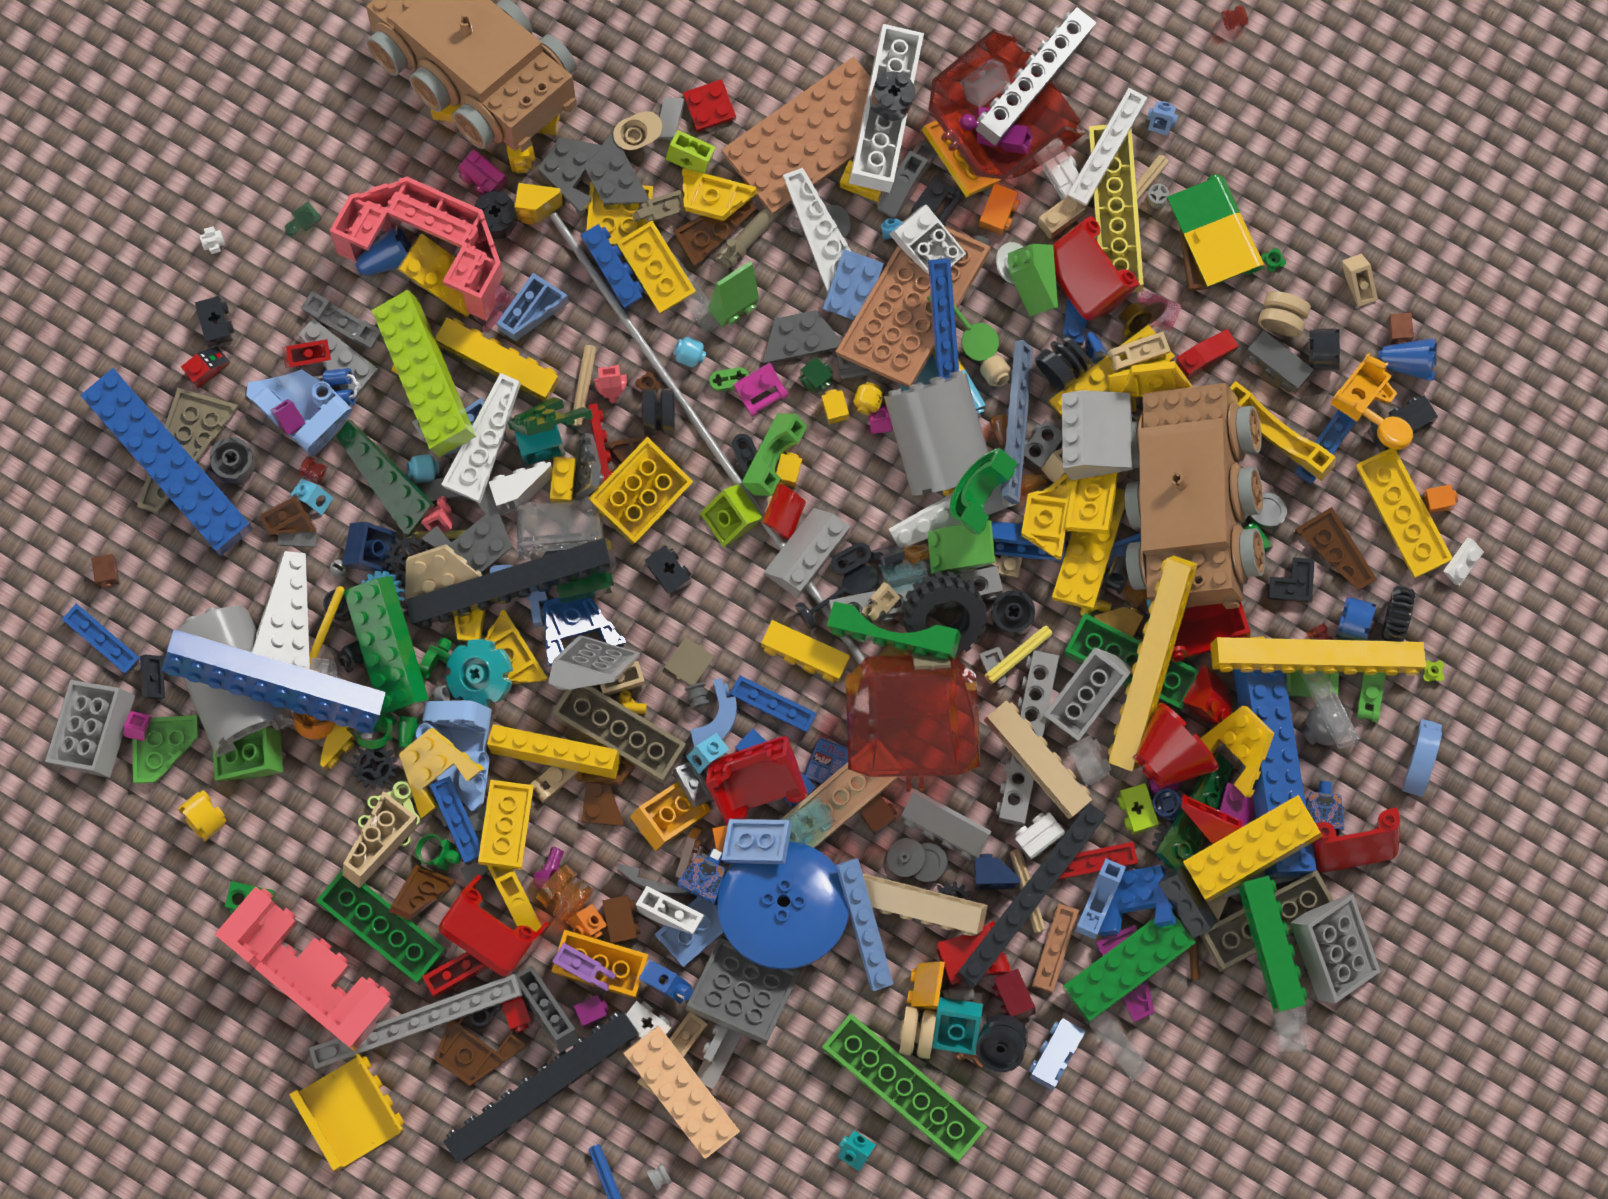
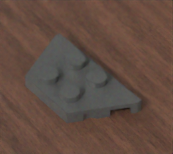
[585,133,650,205]
[764,310,842,365]

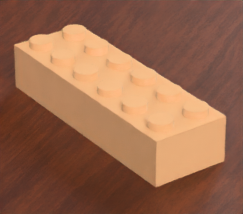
[622,1025,740,1159]

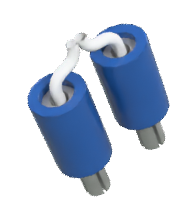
[314,368,361,405]

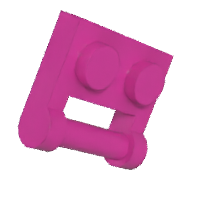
[733,363,789,417]

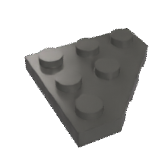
[573,433,603,500]

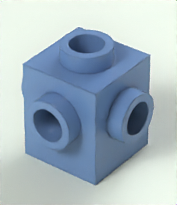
[1147,101,1178,135]

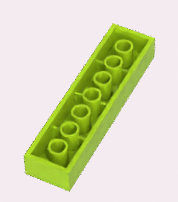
[372,290,477,457]

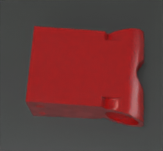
[935,921,1011,987]

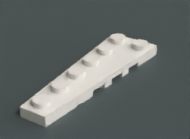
[783,168,851,294]
[441,373,521,503]
[889,484,1016,548]

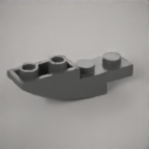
[877,140,938,219]

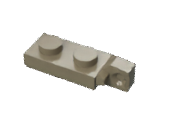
[631,190,685,223]

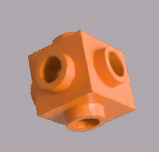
[568,904,607,939]

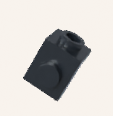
[337,640,365,673]

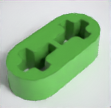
[709,367,749,392]

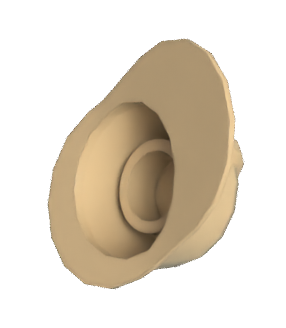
[613,111,663,150]

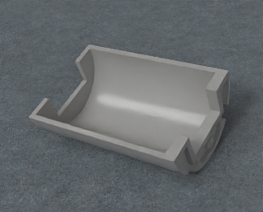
[169,605,294,758]

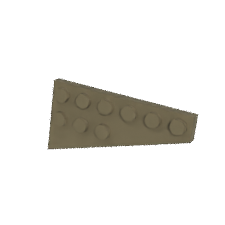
[137,388,239,514]

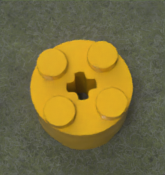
[177,790,227,842]

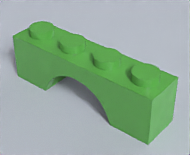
[742,413,807,496]

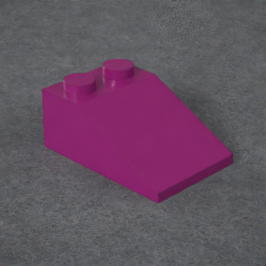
[1219,783,1256,827]

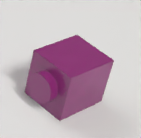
[999,124,1033,154]
[270,399,305,434]
[574,995,609,1028]

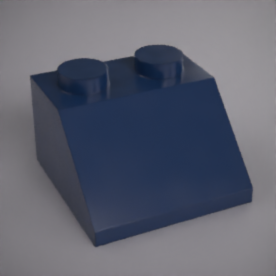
[343,521,399,574]
[974,854,1020,890]

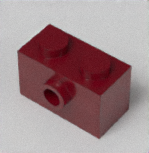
[992,969,1036,1020]

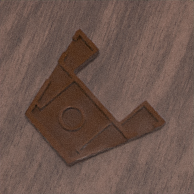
[435,1015,527,1087]

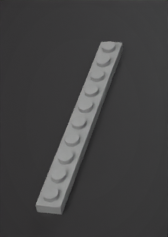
[309,974,523,1069]

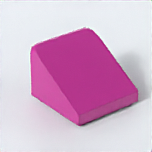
[868,406,892,434]
[123,711,151,741]

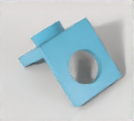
[290,478,333,515]
[686,733,729,774]

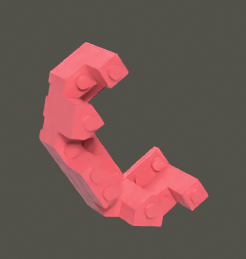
[330,177,504,321]
[215,887,393,1052]

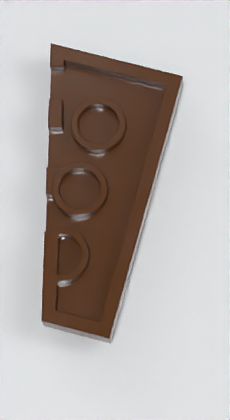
[673,199,757,268]
[1295,507,1377,591]

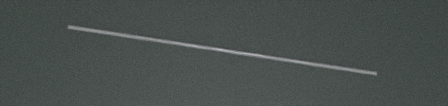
[549,212,887,693]

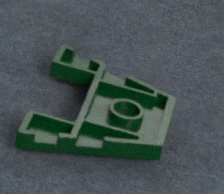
[507,397,593,436]

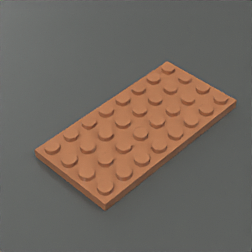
[721,56,871,215]
[836,226,991,388]

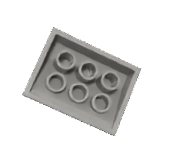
[1062,390,1133,480]
[548,635,640,690]
[45,680,135,778]
[1290,894,1381,1003]

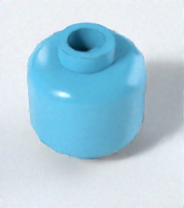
[673,337,706,368]
[407,454,439,483]

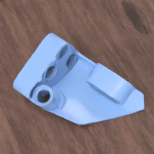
[246,369,352,457]
[416,700,492,812]

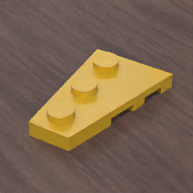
[454,609,486,642]

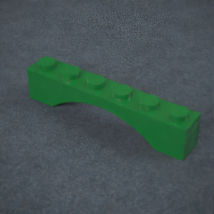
[827,601,961,661]

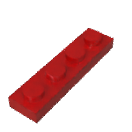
[589,404,613,483]
[1058,842,1138,880]

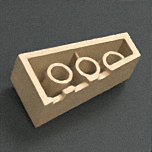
[343,791,417,888]

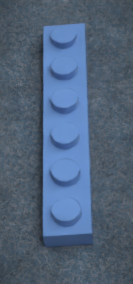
[836,858,893,991]

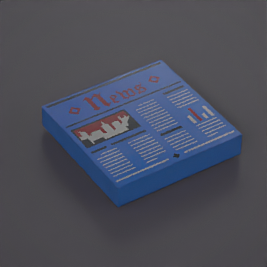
[805,737,859,784]

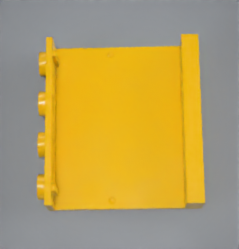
[289,1053,405,1172]

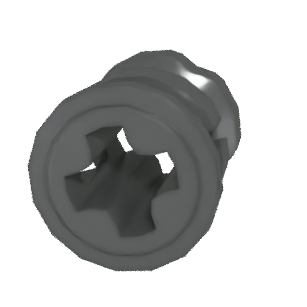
[684,682,710,709]

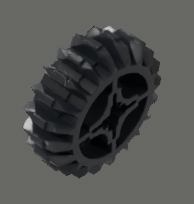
[1382,585,1415,642]

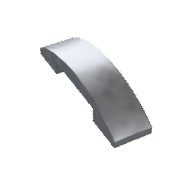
[301,291,381,349]
[617,864,692,896]

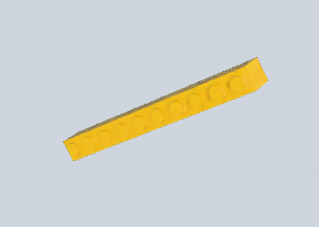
[1108,556,1198,771]
[1210,637,1426,676]

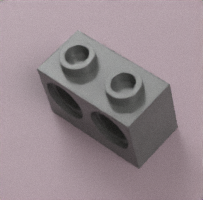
[1023,420,1063,473]

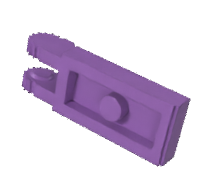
[552,943,616,991]

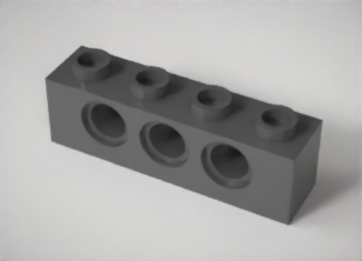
[516,966,579,1053]

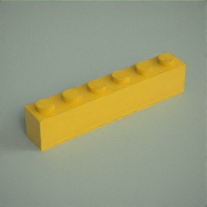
[435,318,559,401]
[487,724,621,779]

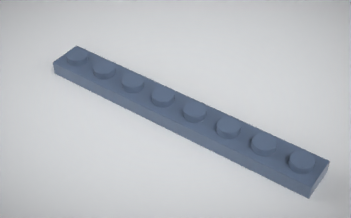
[1001,340,1033,505]

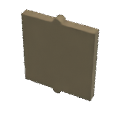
[664,637,715,685]
[911,650,951,670]

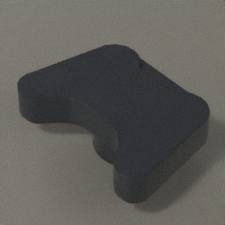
[871,545,906,566]

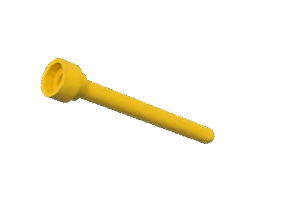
[309,586,344,671]

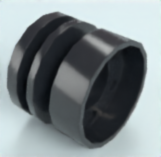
[1035,334,1092,391]

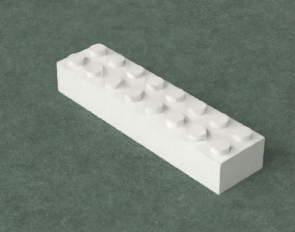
[849,24,924,193]

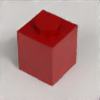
[501,997,533,1033]

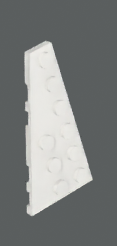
[251,551,310,670]

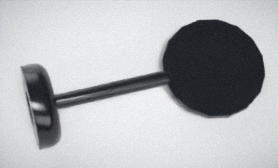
[795,565,879,630]

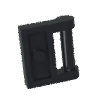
[911,176,966,226]

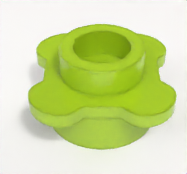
[1423,660,1445,682]

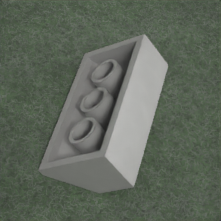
[763,508,851,599]
[1044,648,1132,741]
[901,789,991,861]

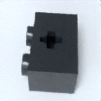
[195,296,235,347]
[645,545,692,598]

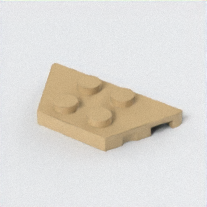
[405,544,482,603]

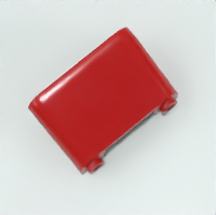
[1053,216,1140,320]
[1170,601,1251,662]
[705,736,807,825]
[1312,807,1400,873]

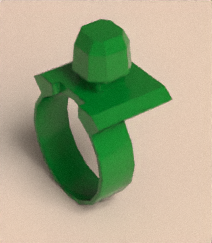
[419,638,452,679]
[357,714,397,749]
[415,834,462,871]

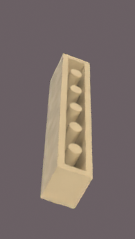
[984,700,1092,819]
[863,874,988,936]

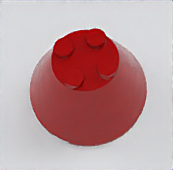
[1132,703,1219,789]

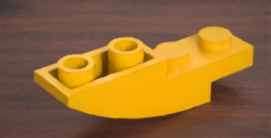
[320,724,356,771]
[487,866,541,932]

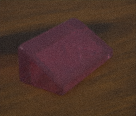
[470,285,515,331]
[1138,290,1182,328]

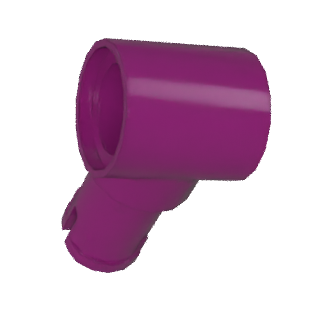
[533,847,564,890]

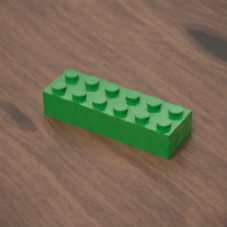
[344,576,429,715]
[1064,613,1199,714]
[316,869,447,986]
[1238,876,1307,1014]
[1062,912,1196,1024]

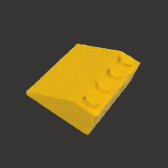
[588,437,693,545]

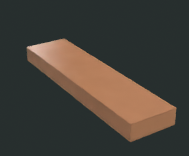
[1032,903,1079,994]

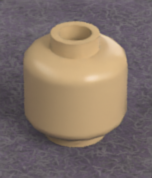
[980,355,1011,387]

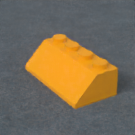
[551,930,648,1000]

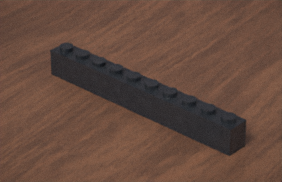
[406,538,617,629]
[955,802,1107,989]
[443,1011,640,1164]

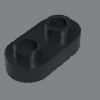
[732,434,757,474]
[831,542,871,575]

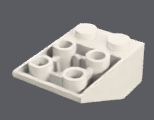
[890,205,966,275]
[489,461,553,516]

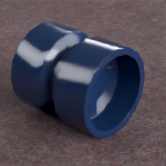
[1153,788,1182,822]

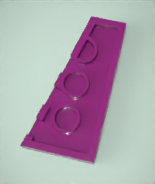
[1096,924,1154,1023]

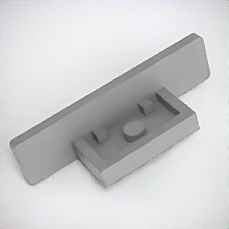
[696,1024,742,1089]

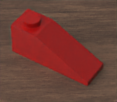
[1175,329,1239,380]
[1181,795,1243,844]

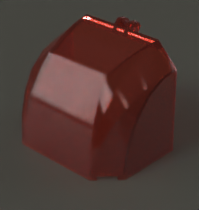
[928,29,1085,180]
[845,655,980,792]

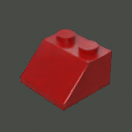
[1183,665,1233,726]

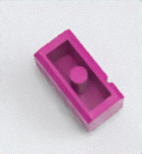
[458,149,508,196]

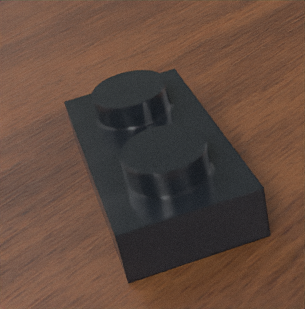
[140,654,165,700]

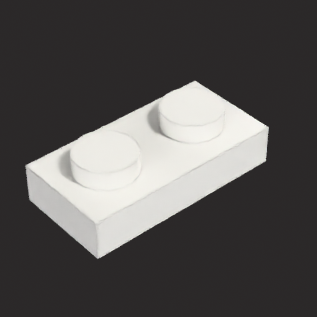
[1443,538,1484,586]

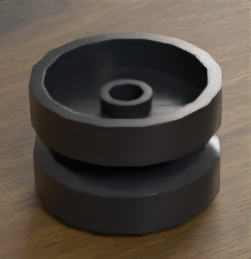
[642,388,675,436]
[976,1015,1028,1072]

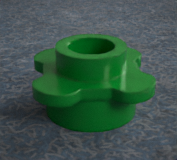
[1261,248,1286,272]

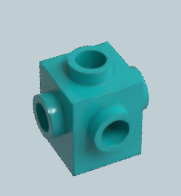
[837,1131,876,1171]

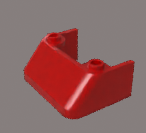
[439,874,549,976]

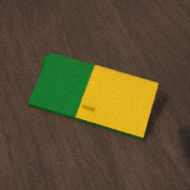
[1167,174,1265,288]

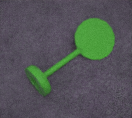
[927,283,999,361]

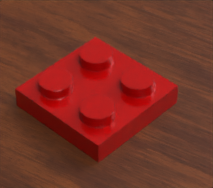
[683,79,736,132]

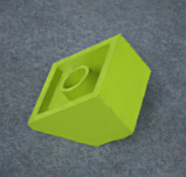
[700,484,763,548]

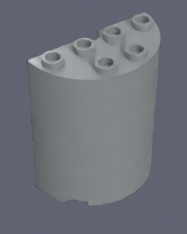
[884,370,988,495]

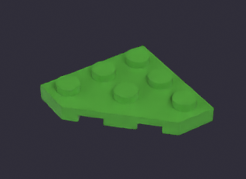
[133,715,199,784]

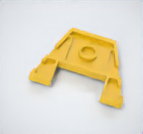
[1121,361,1193,412]
[1200,706,1274,798]
[399,728,484,818]

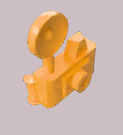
[1331,353,1413,450]

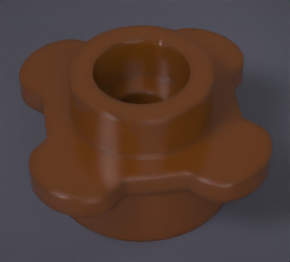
[635,372,660,395]

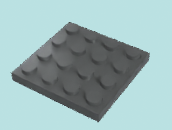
[685,938,800,1045]

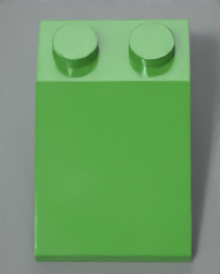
[1007,244,1058,316]
[707,261,759,328]
[928,520,995,575]
[213,727,283,782]

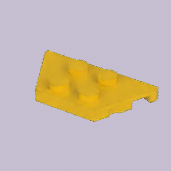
[682,168,757,221]
[1021,481,1073,560]
[485,609,548,684]

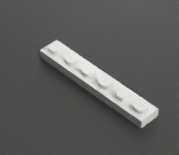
[1068,88,1148,206]

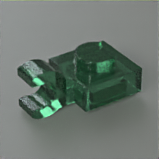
[284,201,322,237]

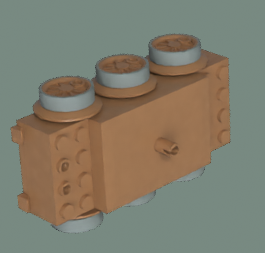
[366,0,577,152]
[1125,383,1265,609]

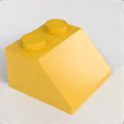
[515,183,563,224]

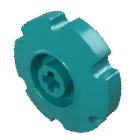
[446,639,513,707]

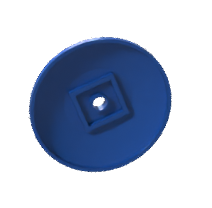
[718,841,849,970]

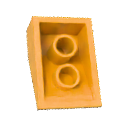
[630,782,712,852]
[907,961,945,1012]

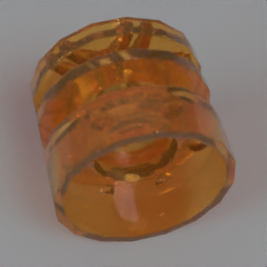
[536,864,594,923]

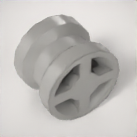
[1147,184,1169,209]
[646,1163,672,1191]

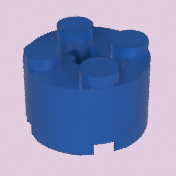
[1336,597,1376,641]

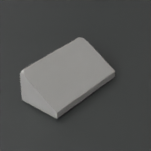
[658,98,685,141]

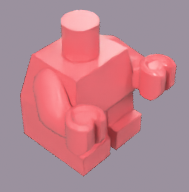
[594,365,627,403]
[422,496,454,533]

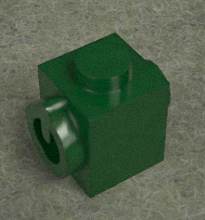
[799,357,833,394]

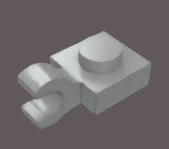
[979,647,1007,688]

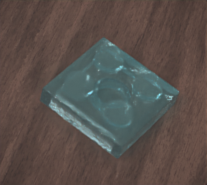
[879,555,928,588]

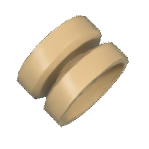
[1258,291,1311,338]
[899,1006,937,1059]

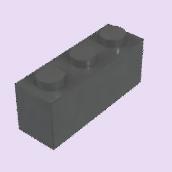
[1246,330,1314,394]

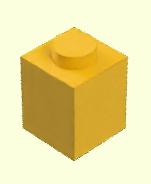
[822,389,849,425]
[776,452,802,488]

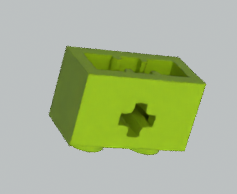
[666,130,716,174]
[1117,783,1159,835]

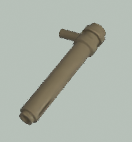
[716,202,792,269]

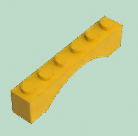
[1230,381,1336,482]

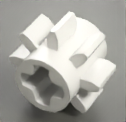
[200,226,225,254]

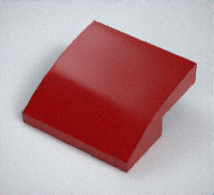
[762,484,806,540]

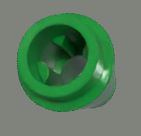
[398,716,419,747]

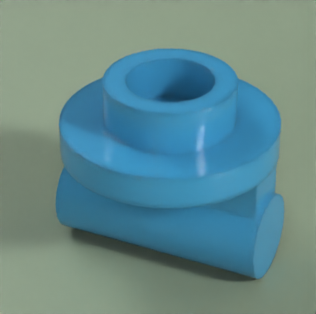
[881,218,902,240]

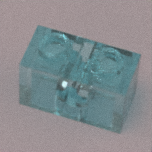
[784,797,836,845]

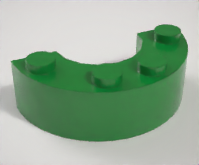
[950,448,1018,534]

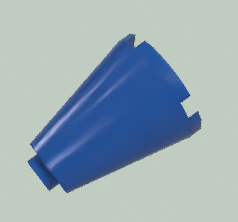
[355,225,412,276]
[1378,338,1437,381]

